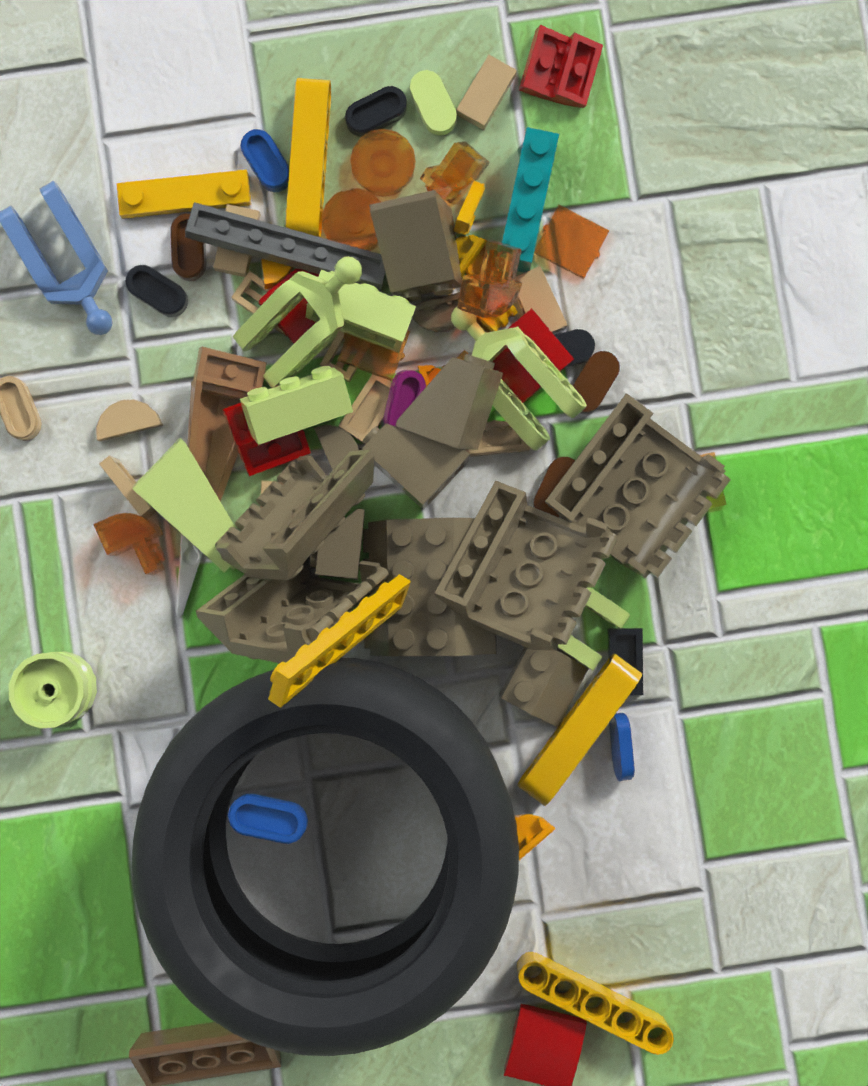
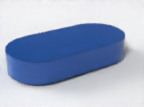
[240,129,289,192]
[609,713,635,781]
[228,794,308,844]

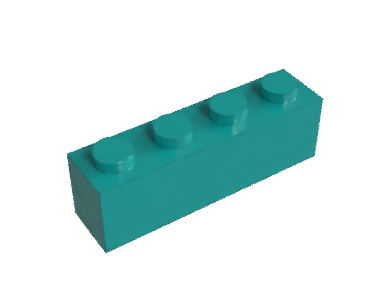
[498,127,559,273]

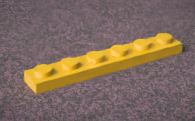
[268,574,411,708]

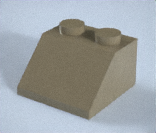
[310,509,365,580]
[499,647,589,727]

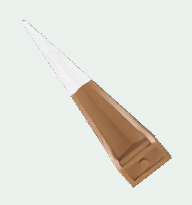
[176,346,267,617]

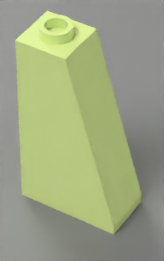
[133,438,236,573]

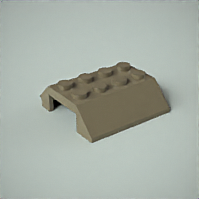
[545,393,730,579]
[215,449,374,580]
[435,480,618,651]
[363,517,497,657]
[196,559,389,664]

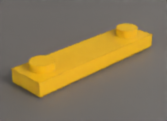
[116,169,252,219]

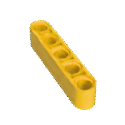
[286,78,331,237]
[517,653,642,806]
[516,952,674,1055]

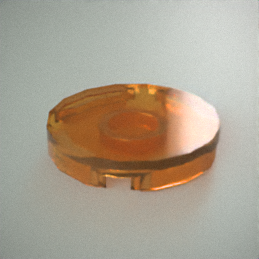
[350,129,416,197]
[322,188,381,251]

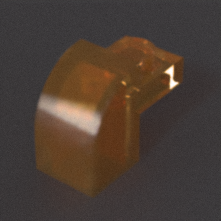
[420,141,490,207]
[457,241,522,318]
[93,513,165,575]

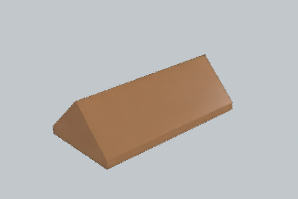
[129,1022,281,1086]

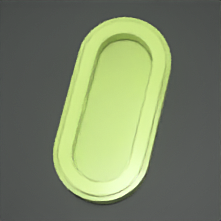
[410,70,457,135]

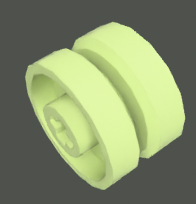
[9,651,97,729]

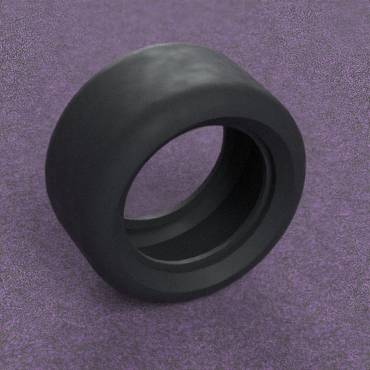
[132,657,519,1056]

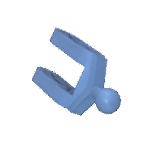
[0,181,113,335]

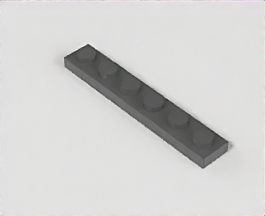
[185,202,385,291]

